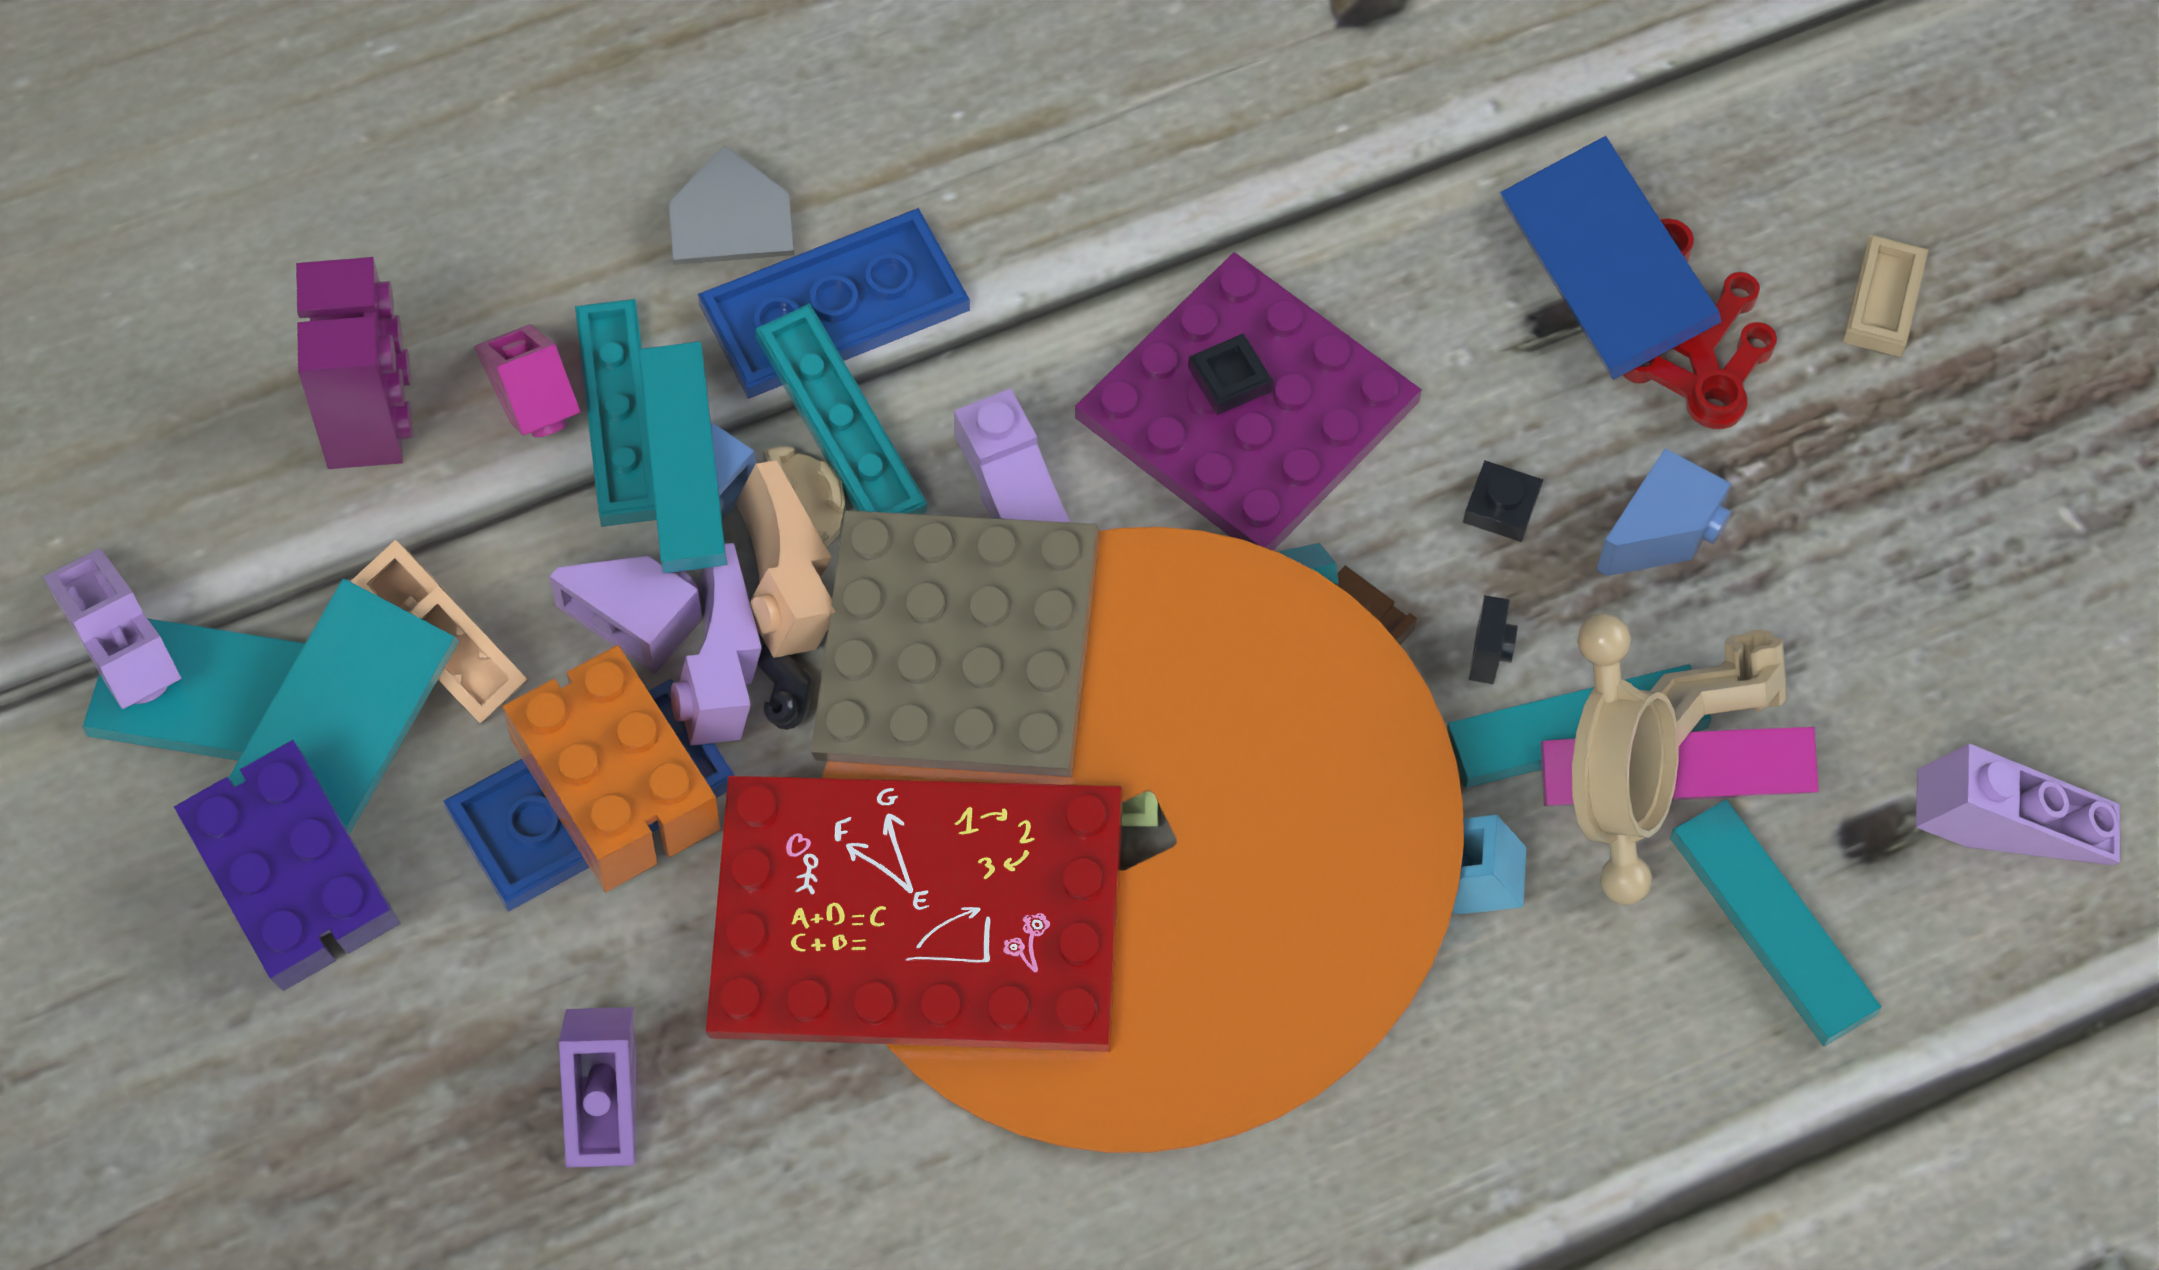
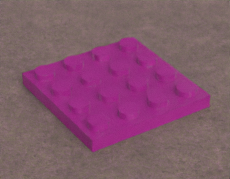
[1075,252,1422,551]

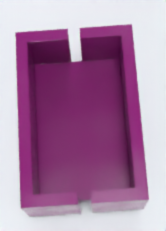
[296,257,413,469]

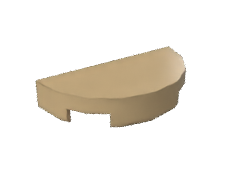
[763,446,846,548]

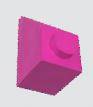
[474,324,581,437]

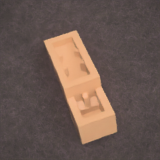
[735,460,835,658]
[350,540,529,724]

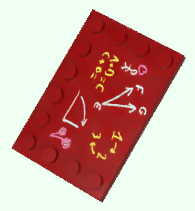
[706,776,1123,1052]

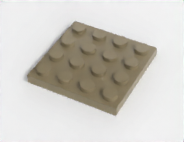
[811,510,1100,777]

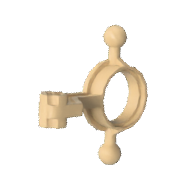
[1572,613,1787,906]

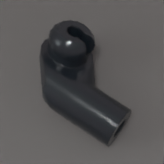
[757,644,814,730]

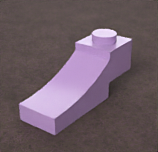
[954,388,1070,522]
[671,543,762,746]
[43,548,182,709]

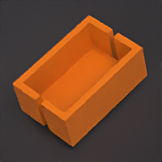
[502,645,721,893]

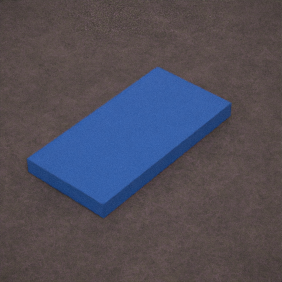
[1500,135,1722,380]
[698,208,970,399]
[443,678,735,912]

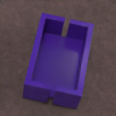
[173,740,401,991]

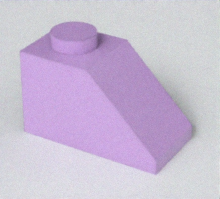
[549,556,702,674]

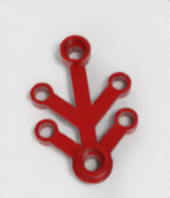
[1623,218,1777,429]

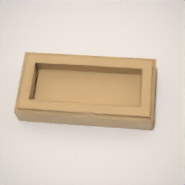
[1842,234,1928,358]

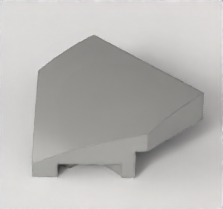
[668,145,794,265]

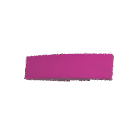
[1540,727,1819,806]

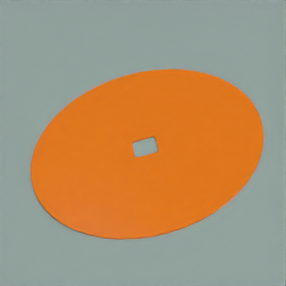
[822,527,1464,1153]

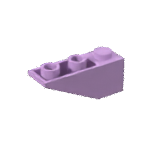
[1916,744,2120,865]

